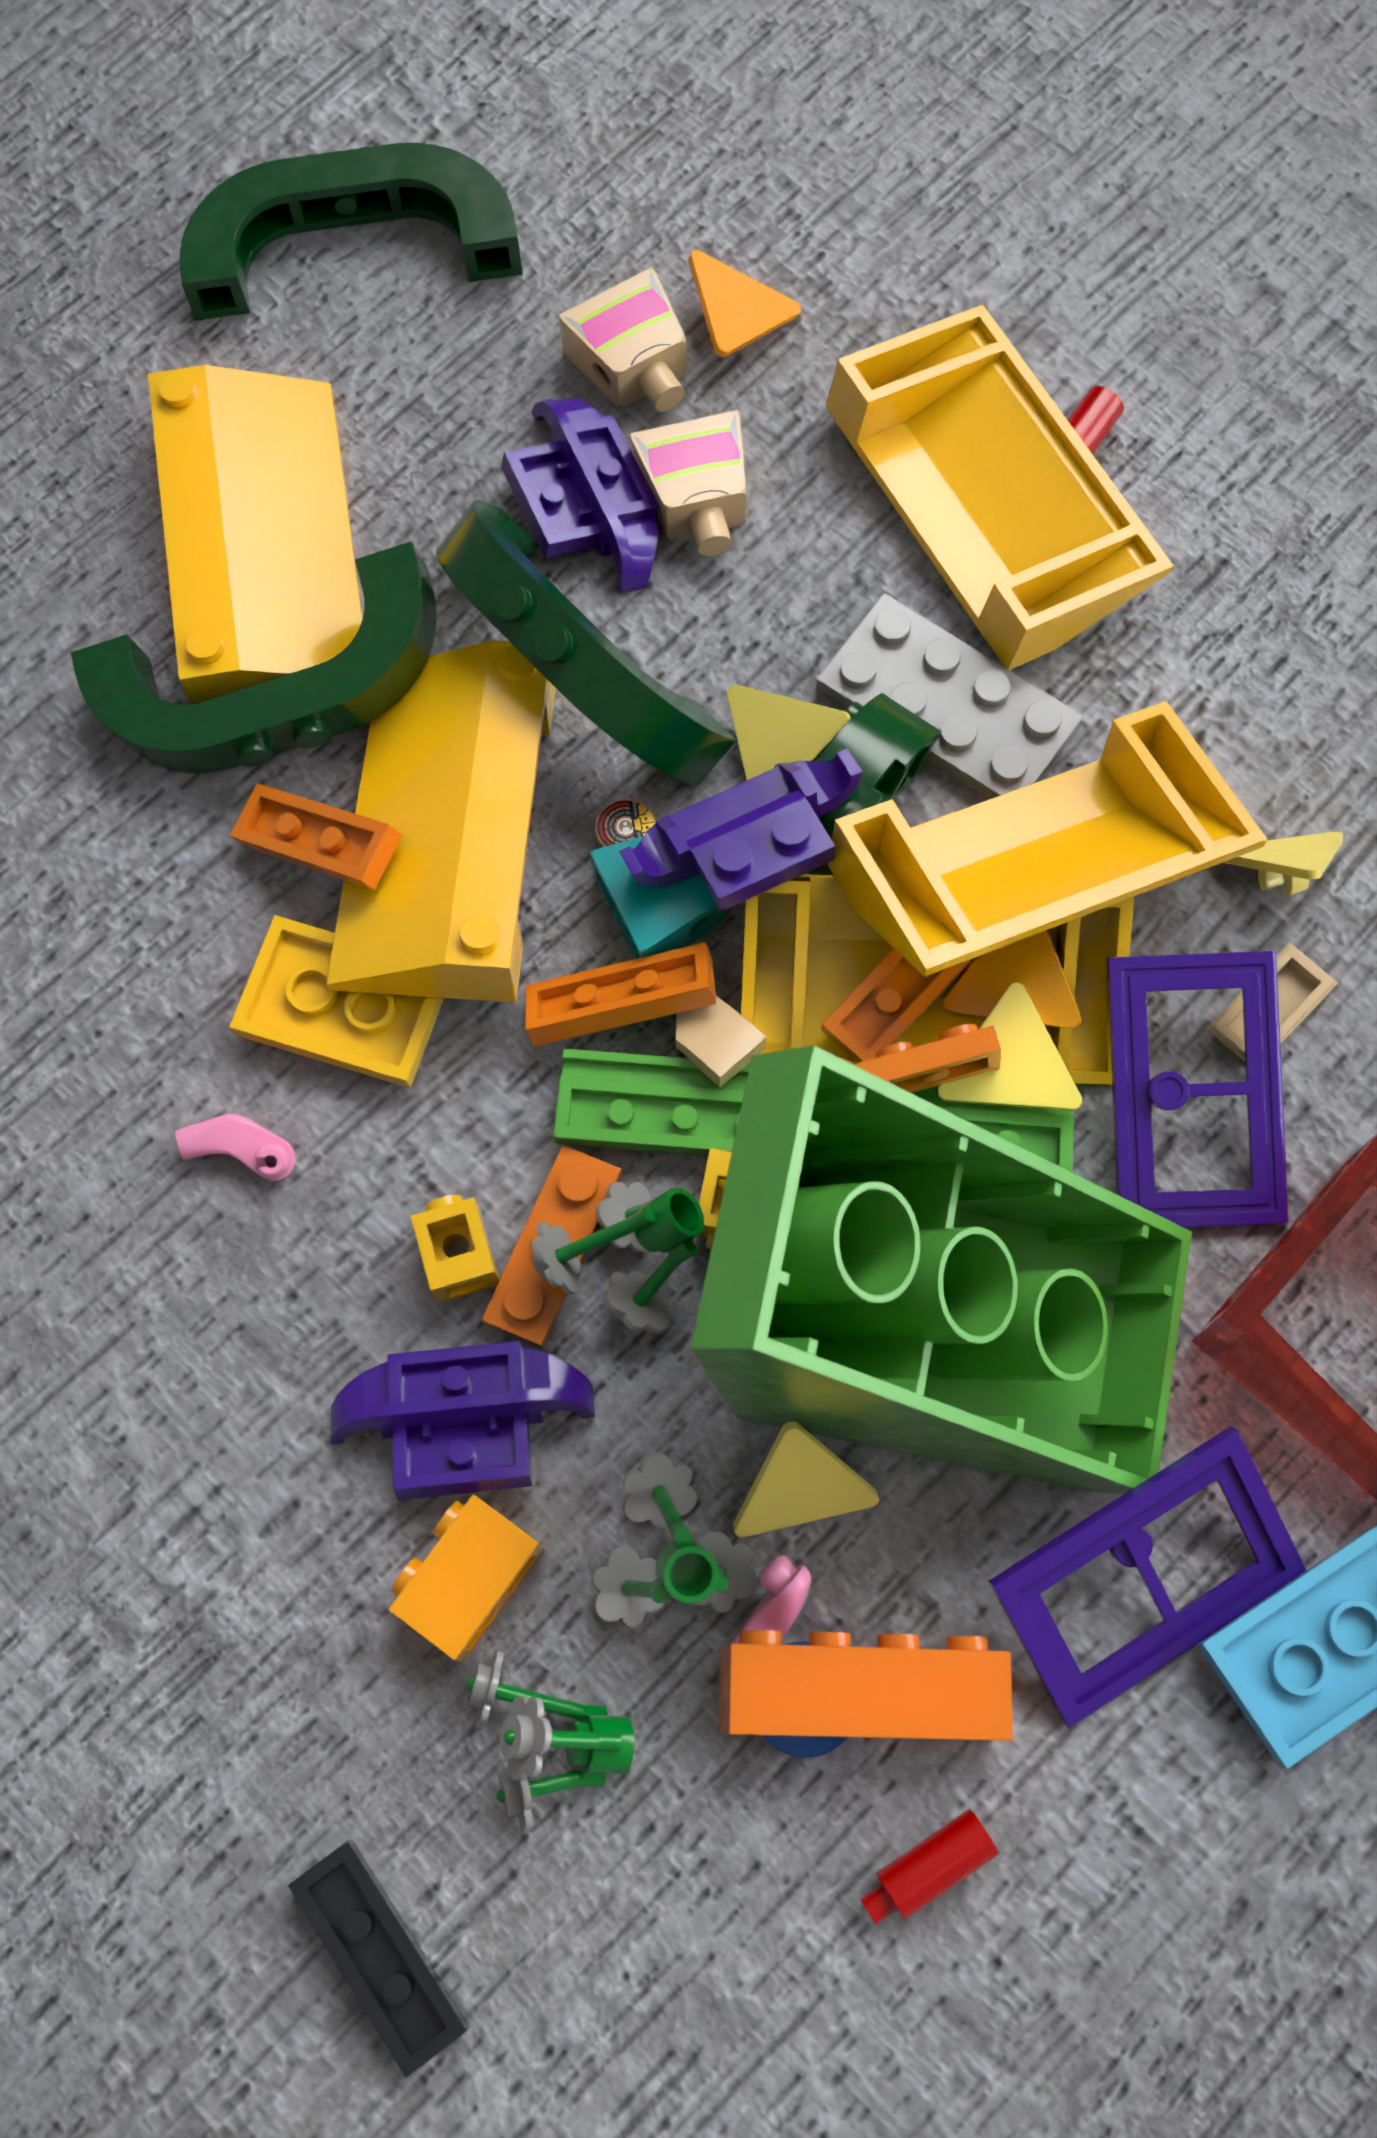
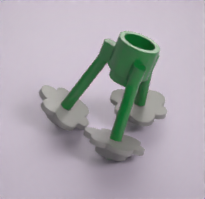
[532,1182,704,1334]
[591,1453,758,1628]
[466,1650,634,1833]

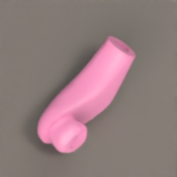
[175,1114,296,1181]
[731,1555,811,1644]

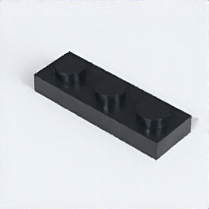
[287,1839,470,2078]

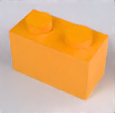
[388,1494,545,1662]

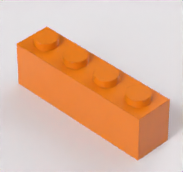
[719,1630,1013,1741]

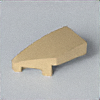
[676,996,767,1088]

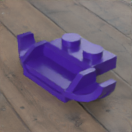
[501,398,659,594]
[619,748,863,912]
[331,1341,595,1500]

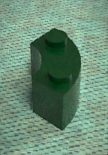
[816,693,942,840]

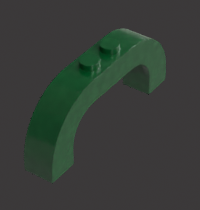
[180,142,523,321]
[436,500,737,786]
[70,541,437,773]

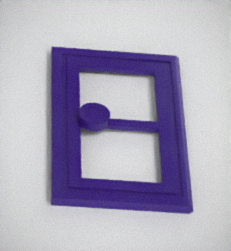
[1107,951,1289,1227]
[988,1426,1306,1729]

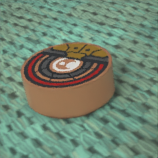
[595,798,656,848]

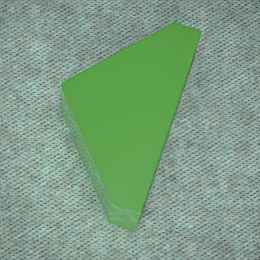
[691,1045,1192,1494]

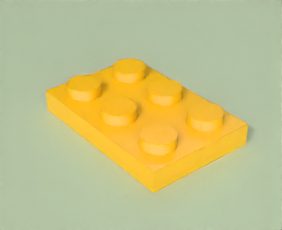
[229,915,444,1089]

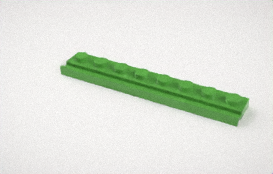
[553,1048,1074,1172]

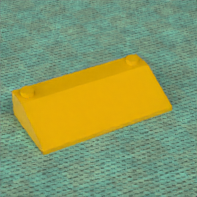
[825,305,1174,670]
[148,365,363,704]
[326,640,556,1003]
[828,701,1267,977]
[741,874,1134,1085]

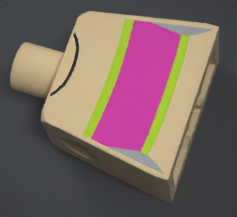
[558,267,687,412]
[630,410,746,557]

